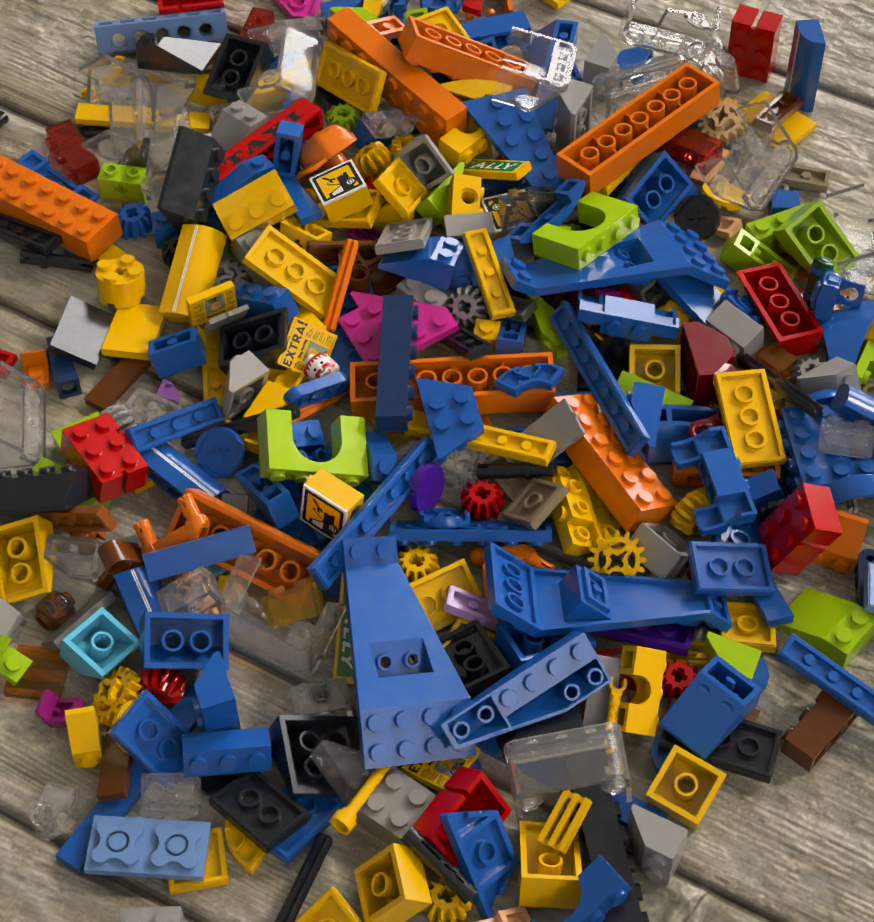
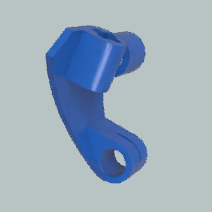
[813,300,874,364]

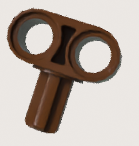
[338,250,383,294]
[97,540,145,591]

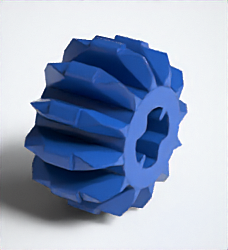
[116,201,152,240]

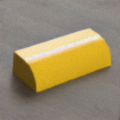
[159,224,227,323]

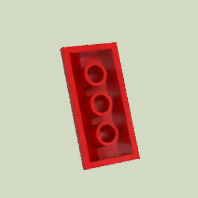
[735,262,824,356]

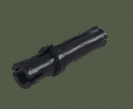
[20,249,94,273]
[476,460,557,480]
[400,826,479,905]

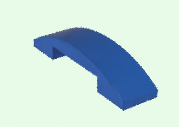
[16,149,99,202]
[505,178,586,244]

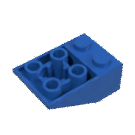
[283,420,330,499]
[659,655,762,760]

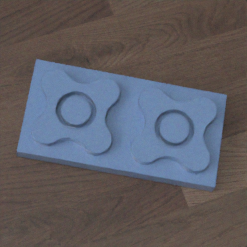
[84,815,212,881]

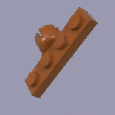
[29,505,117,554]

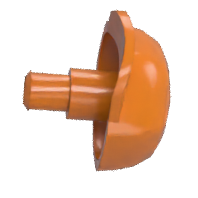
[295,125,358,184]

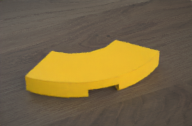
[225,819,266,876]

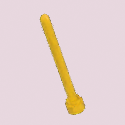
[330,766,392,835]

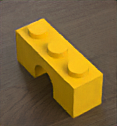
[438,116,491,166]
[616,645,667,737]

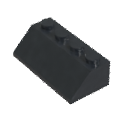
[157,126,225,233]
[0,463,94,515]

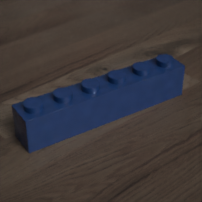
[375,295,419,432]

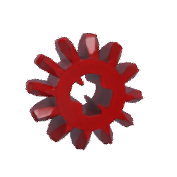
[461,478,504,521]
[662,657,698,705]
[138,669,187,706]

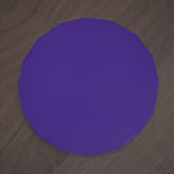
[408,462,444,514]

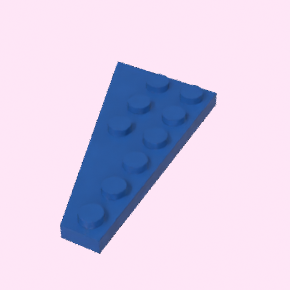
[462,87,564,209]

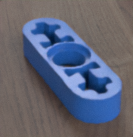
[283,371,350,409]

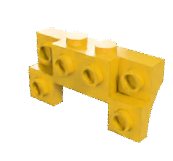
[225,367,307,455]
[540,463,621,556]

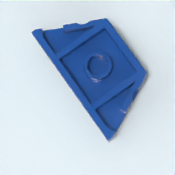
[416,378,484,464]
[439,810,519,919]

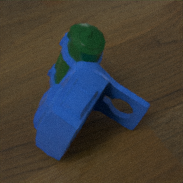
[802,256,866,321]

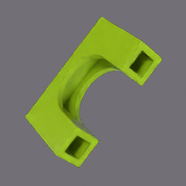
[532,191,639,271]
[257,408,369,487]

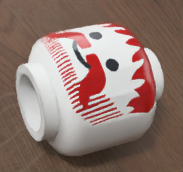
[303,352,340,382]

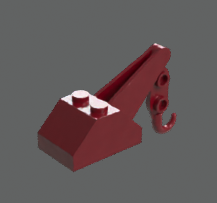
[679,321,780,438]

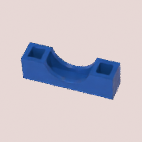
[530,855,632,922]

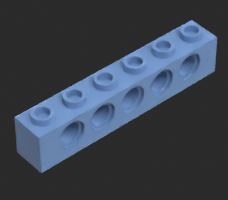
[94,8,228,56]

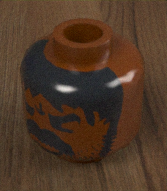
[34,590,76,631]

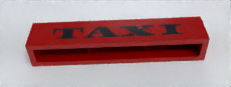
[216,97,324,185]

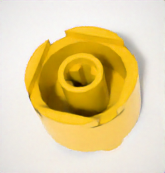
[95,254,147,309]

